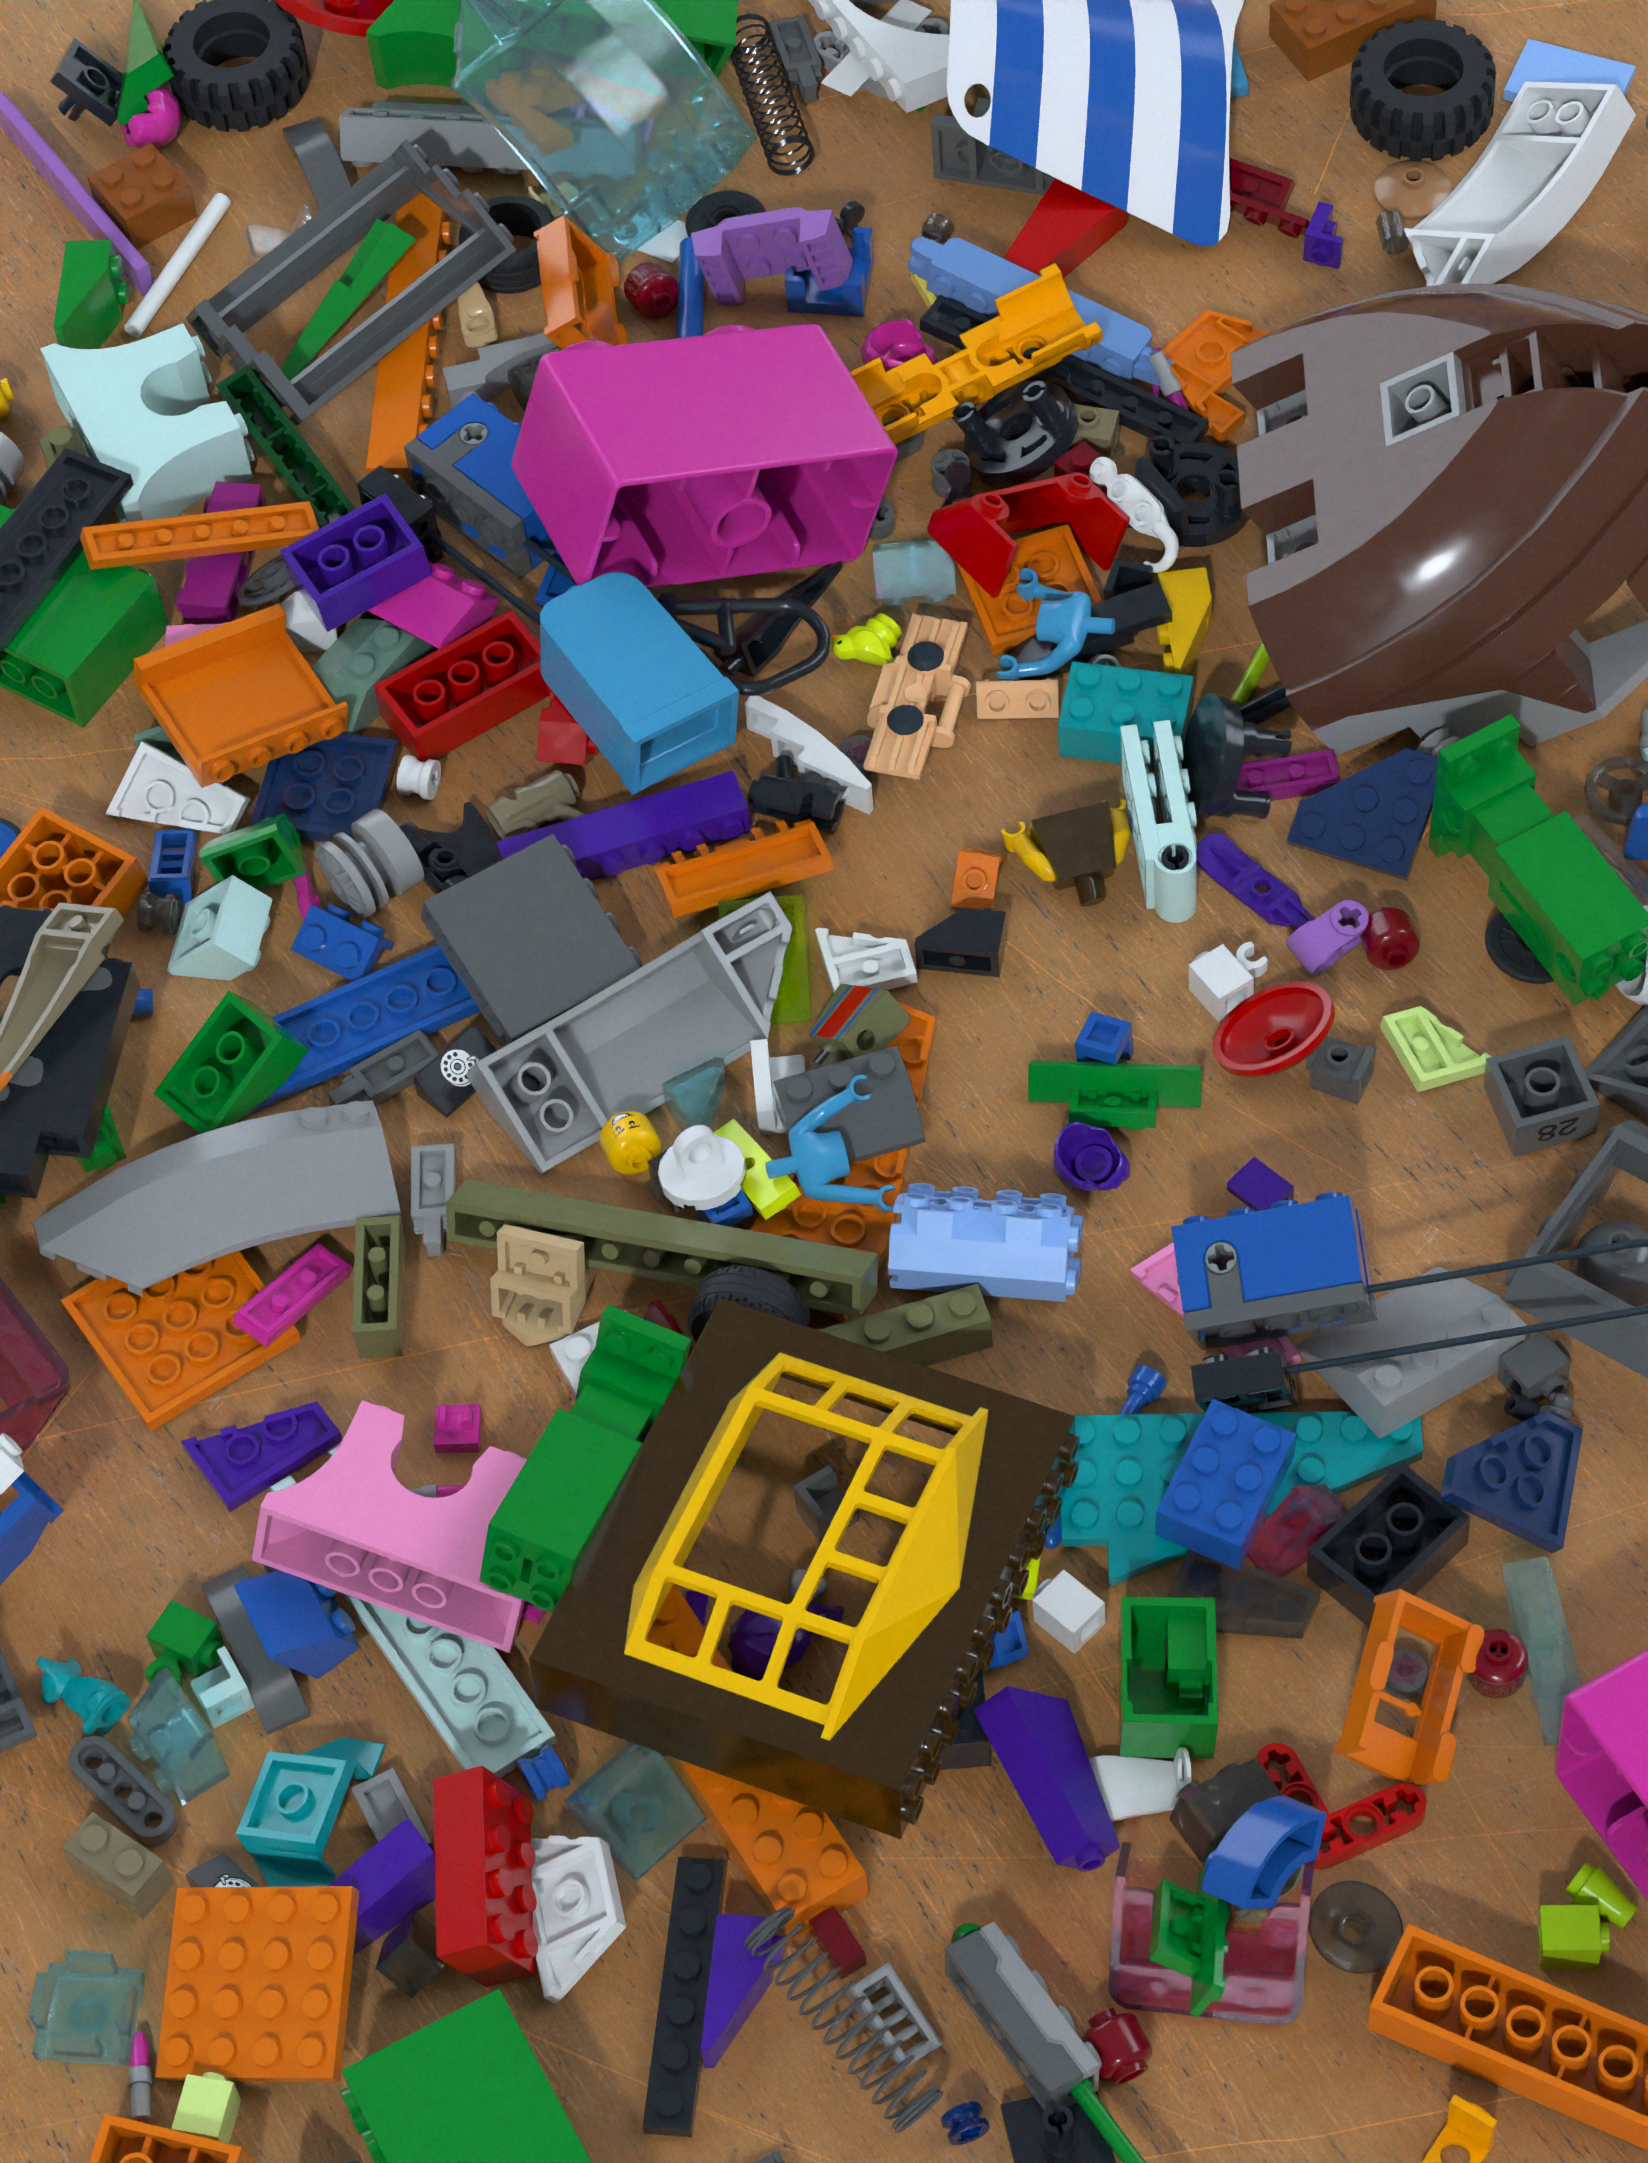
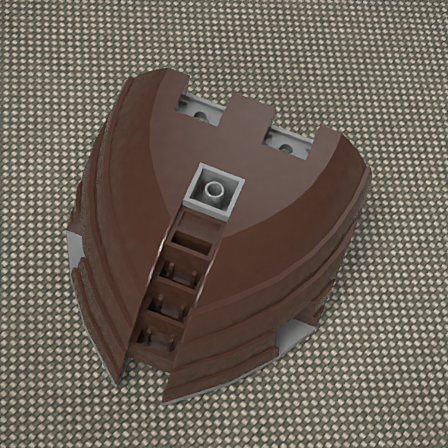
[1230,284,1648,755]

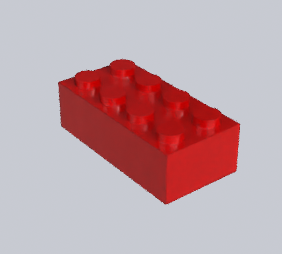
[373,609,550,762]
[433,1766,538,1987]

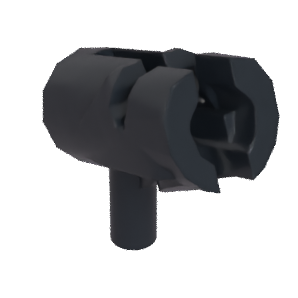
[748,755,845,834]

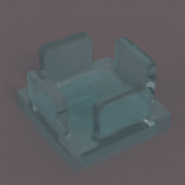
[29,1950,145,2066]

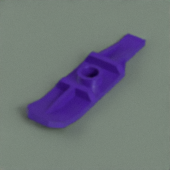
[1196,833,1315,931]

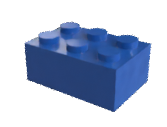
[1155,1399,1297,1570]

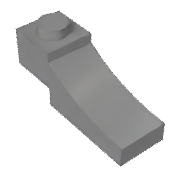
[442,333,557,410]

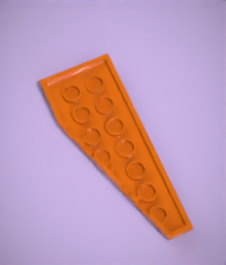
[750,1001,937,1322]

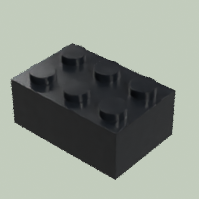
[1307,1462,1471,1628]

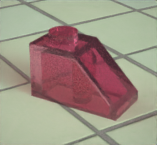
[1246,1484,1348,1583]

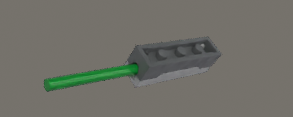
[945,1921,1147,2163]

